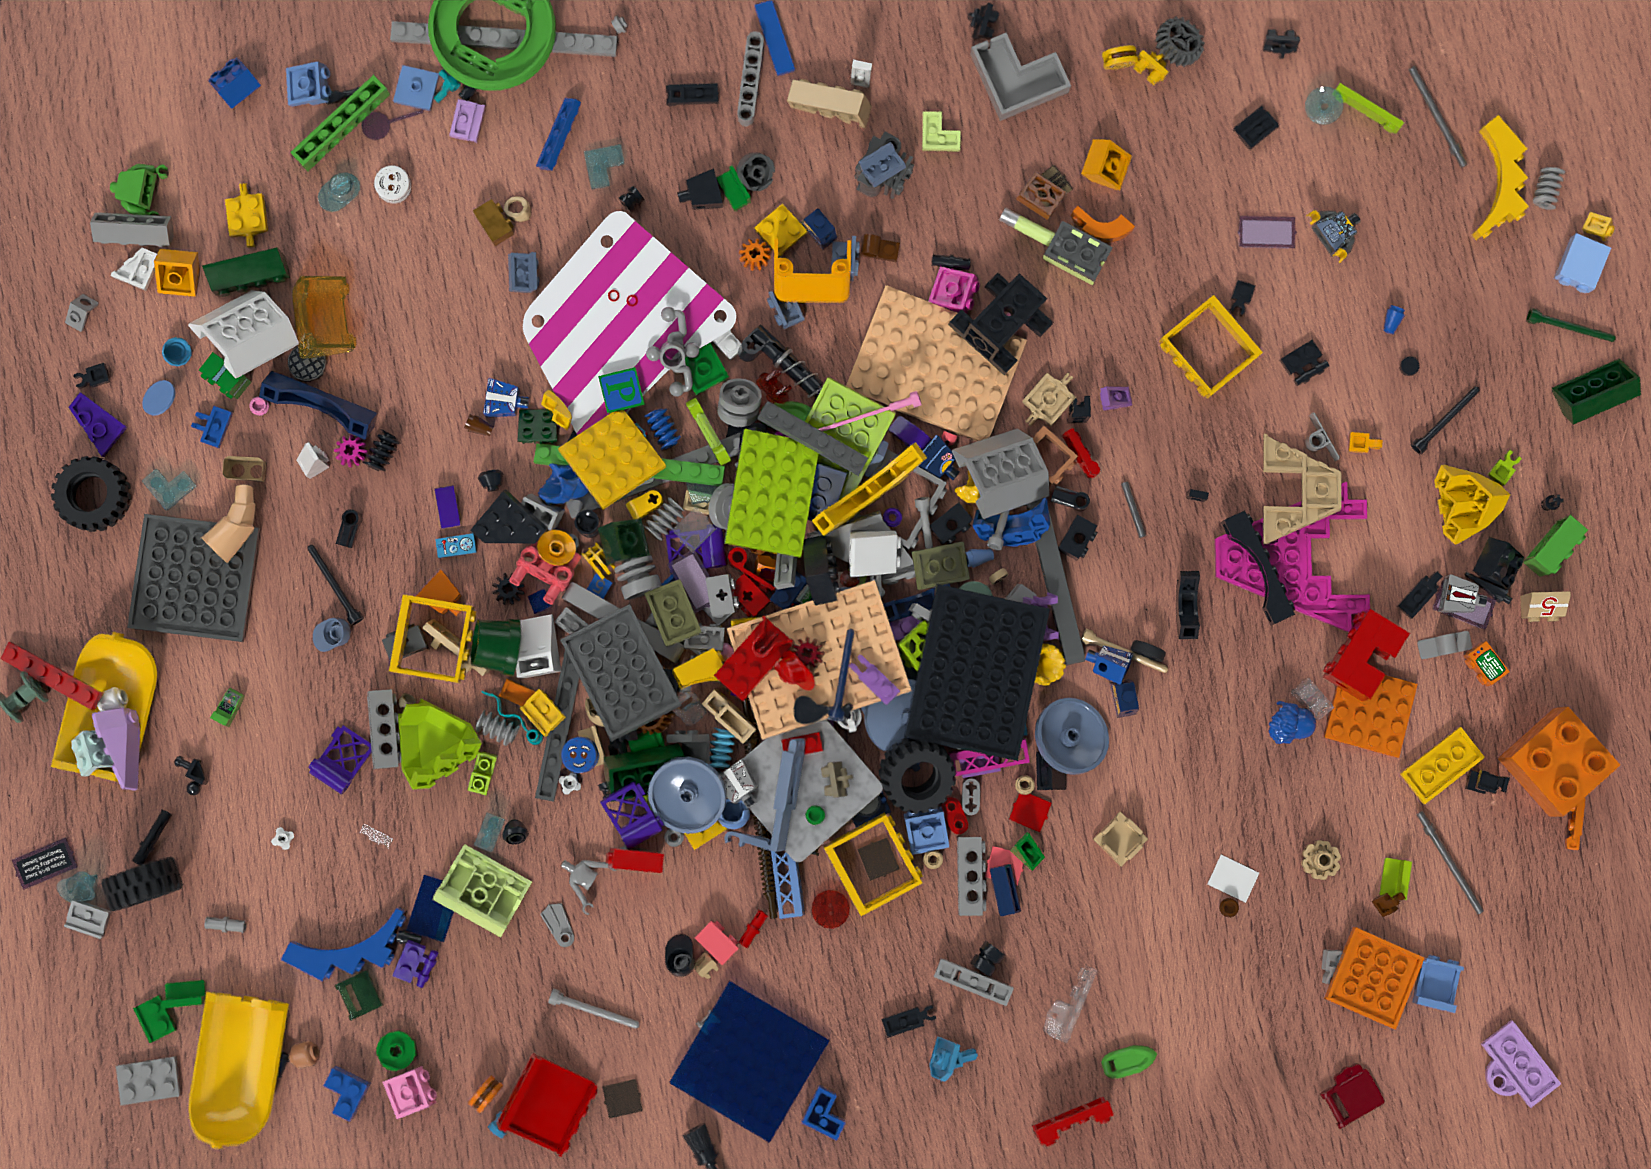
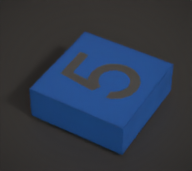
[586,573,613,599]

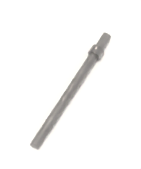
[1408,66,1468,168]
[1416,811,1484,915]

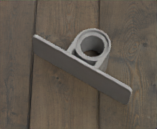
[1305,412,1340,461]
[1417,631,1472,659]

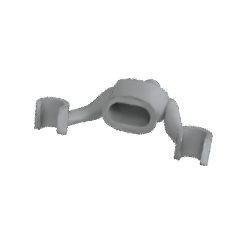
[561,860,617,915]

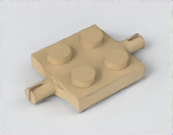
[1022,373,1076,427]

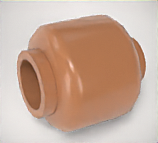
[289,1041,320,1069]

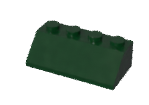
[202,247,290,297]
[1552,358,1641,425]
[603,743,685,802]

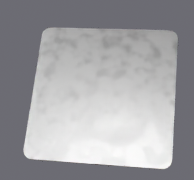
[743,719,883,862]

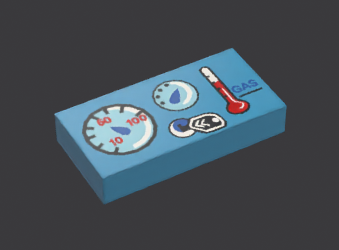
[435,533,477,559]

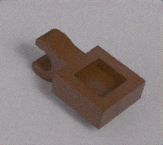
[1371,892,1406,917]

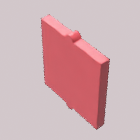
[985,846,1023,886]

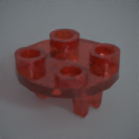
[756,370,792,405]
[811,890,850,929]

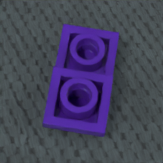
[888,415,932,451]
[434,485,460,529]

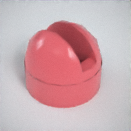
[941,431,957,446]

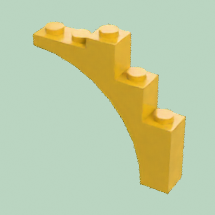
[1472,115,1529,240]
[812,443,927,536]
[672,648,724,689]

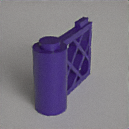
[666,524,727,573]
[308,725,372,795]
[600,782,664,850]

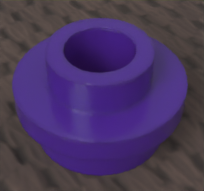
[883,508,902,527]

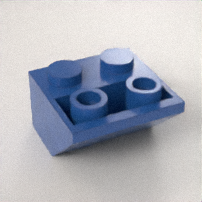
[207,57,261,109]

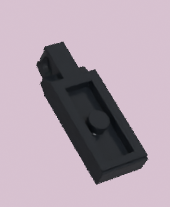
[1397,571,1443,619]

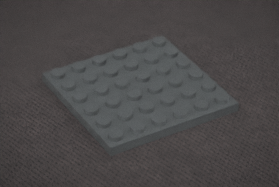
[127,514,260,642]

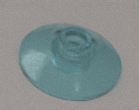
[1305,87,1343,125]

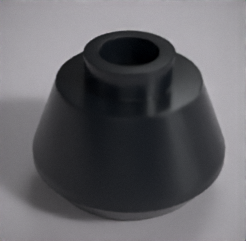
[478,469,504,492]
[502,819,529,845]

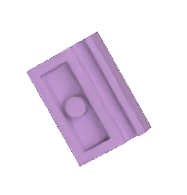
[450,99,486,143]

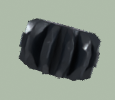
[492,573,525,605]

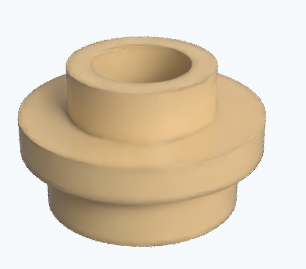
[1015,775,1035,795]
[923,850,943,869]

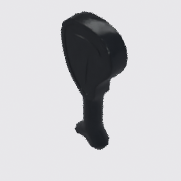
[793,696,853,724]

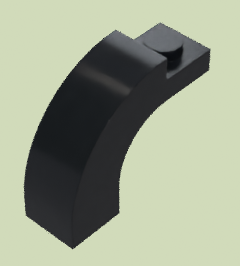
[1176,571,1200,639]

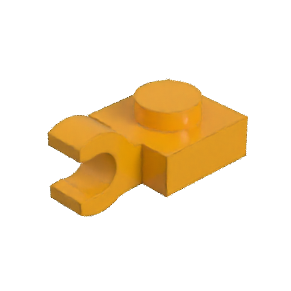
[1348,432,1383,453]

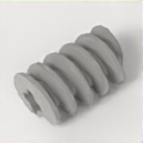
[1533,167,1565,210]
[644,498,685,541]
[476,710,520,746]

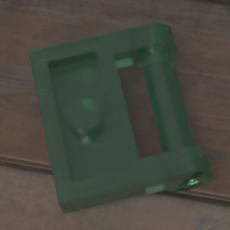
[334,970,383,1021]

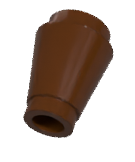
[464,414,494,437]

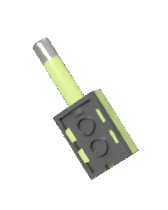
[999,208,1113,285]

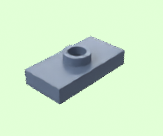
[864,440,889,477]

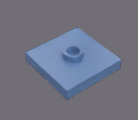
[393,65,440,111]

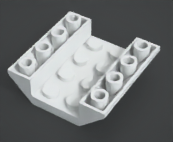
[188,290,299,379]

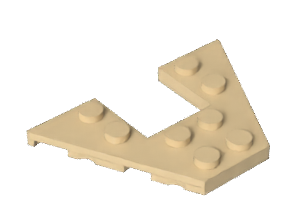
[1263,434,1341,545]

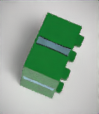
[199,352,251,400]

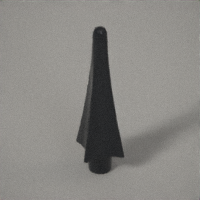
[1465,572,1513,605]

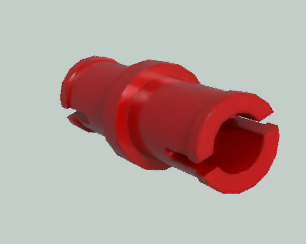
[738,909,769,949]

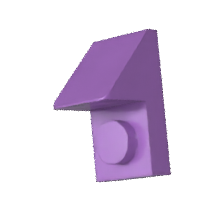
[1100,387,1132,410]

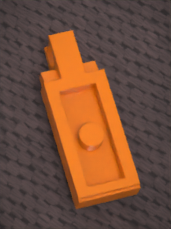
[1565,798,1586,850]

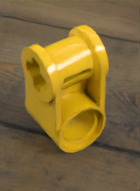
[625,490,663,521]

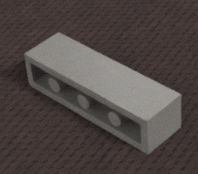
[90,213,174,247]

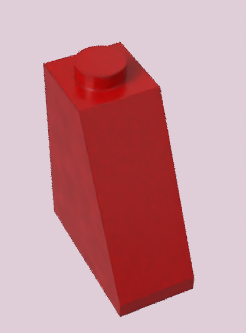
[606,848,664,873]

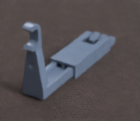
[724,738,805,852]

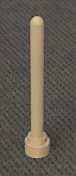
[1081,628,1168,673]

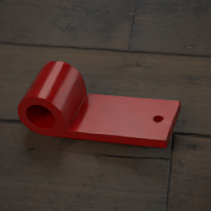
[727,547,775,593]

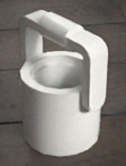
[837,709,862,733]

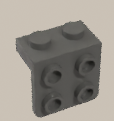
[667,730,710,765]

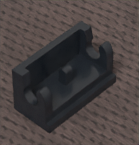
[1067,396,1091,424]

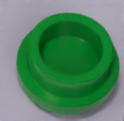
[806,805,825,825]

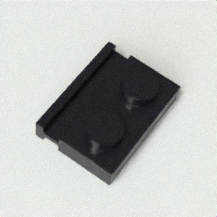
[1233,105,1280,150]

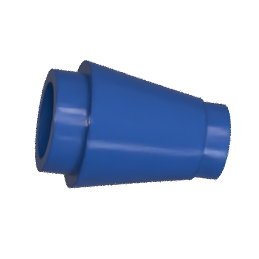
[1383,305,1405,335]

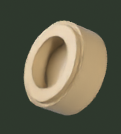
[989,568,1009,585]

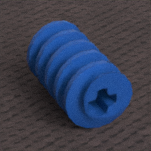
[644,408,681,451]

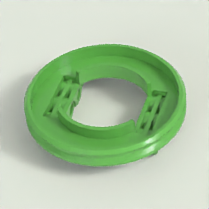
[428,0,556,91]

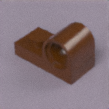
[860,234,900,263]

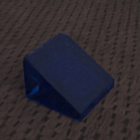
[527,589,552,614]

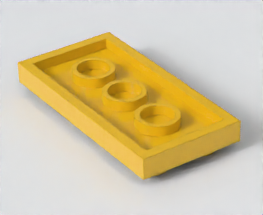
[1400,727,1485,804]

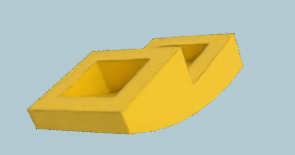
[541,389,572,430]

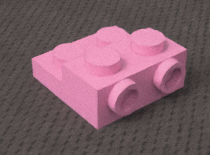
[383,1066,437,1119]

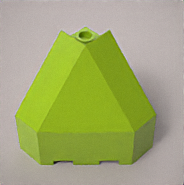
[398,699,482,789]

